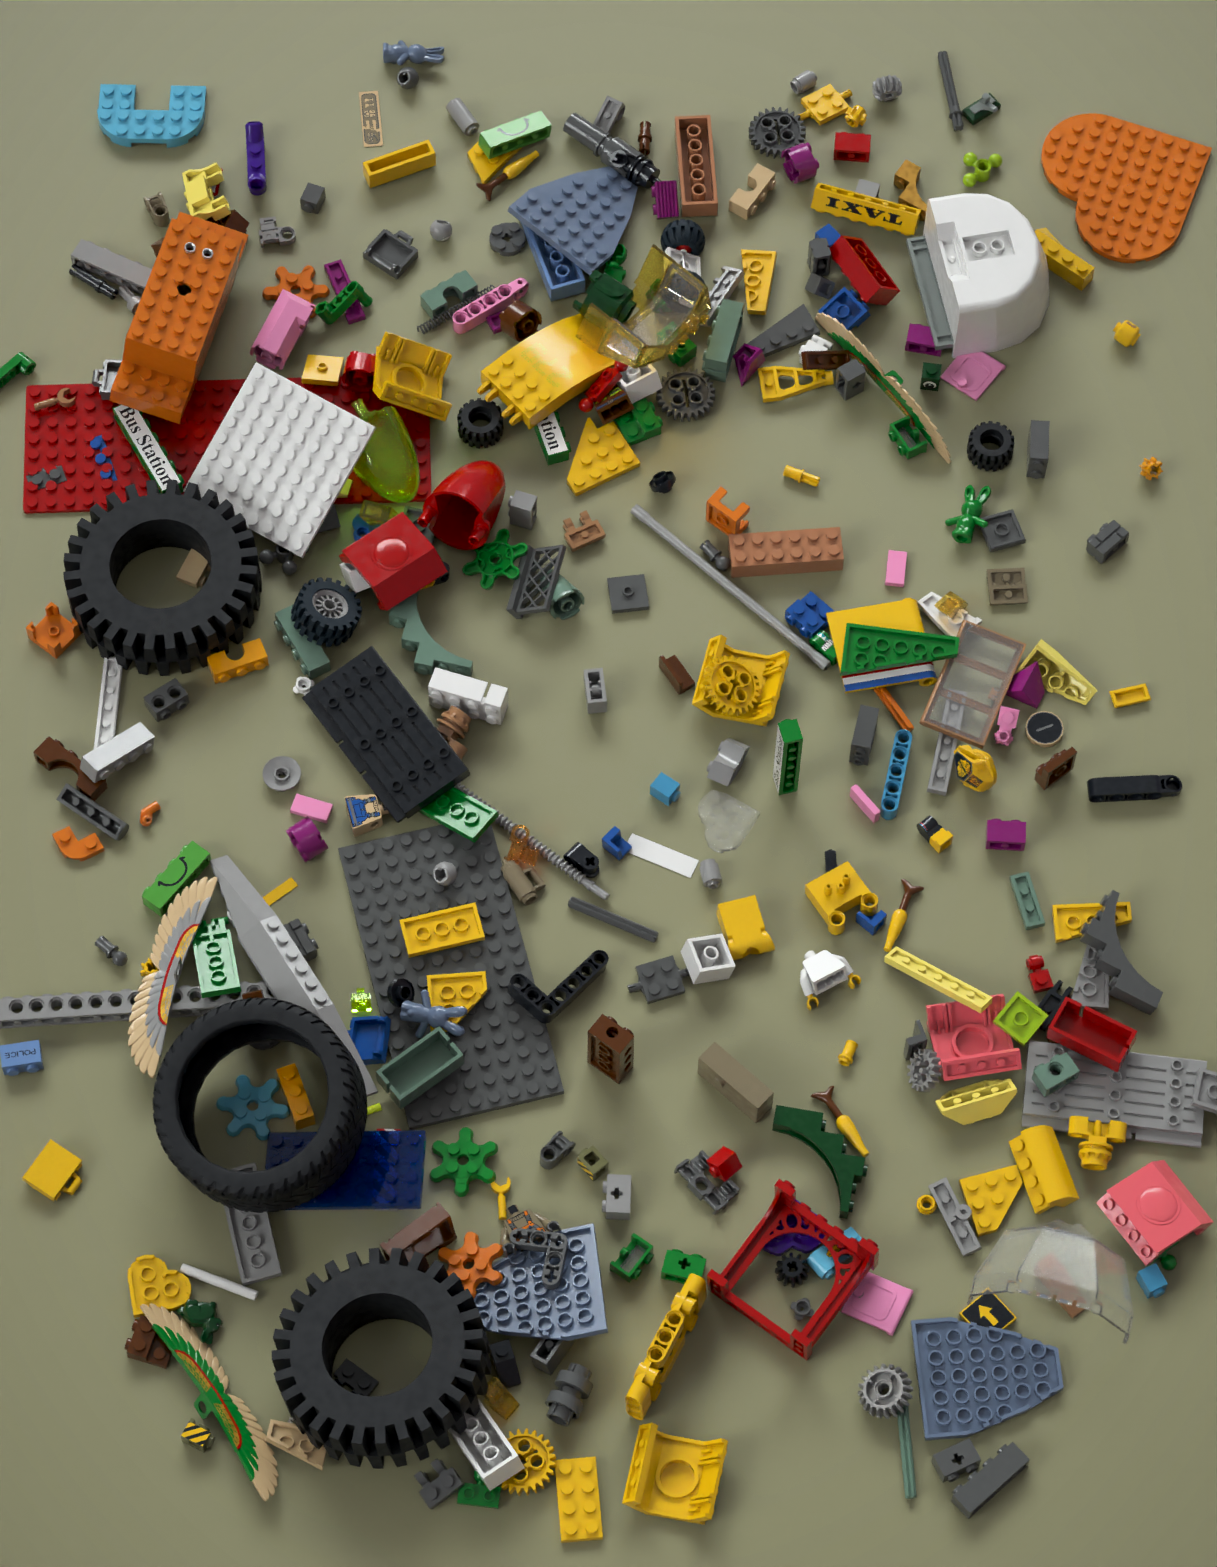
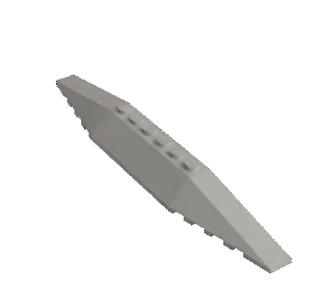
[210,855,378,1097]

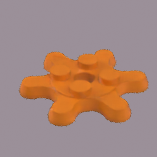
[262,265,330,318]
[438,1232,504,1299]

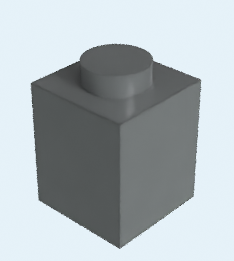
[300,182,326,214]

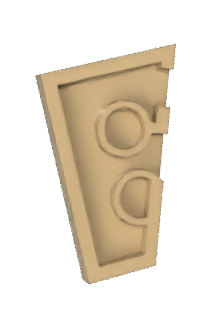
[266,1419,327,1470]

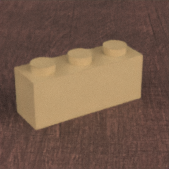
[176,548,211,588]

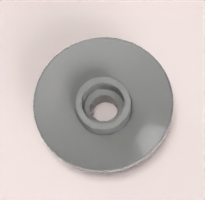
[263,756,301,791]

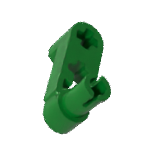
[315,281,373,325]
[0,352,36,388]

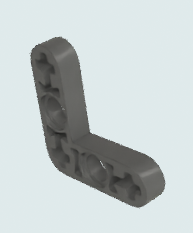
[510,1228,568,1290]

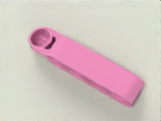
[453,278,529,334]

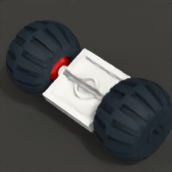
[660,219,707,313]

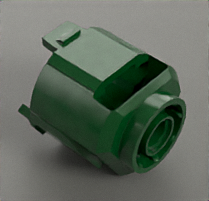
[573,270,637,330]

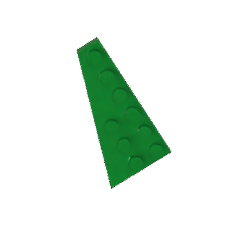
[840,623,960,676]

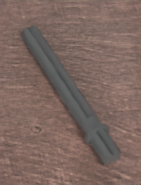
[938,51,964,131]

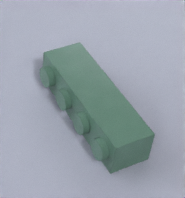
[274,605,331,680]

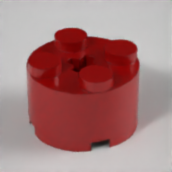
[342,351,376,393]

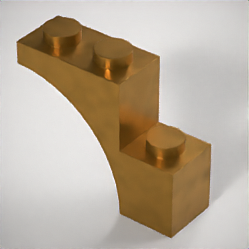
[894,160,927,222]

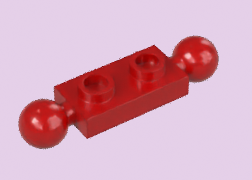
[579,358,628,413]

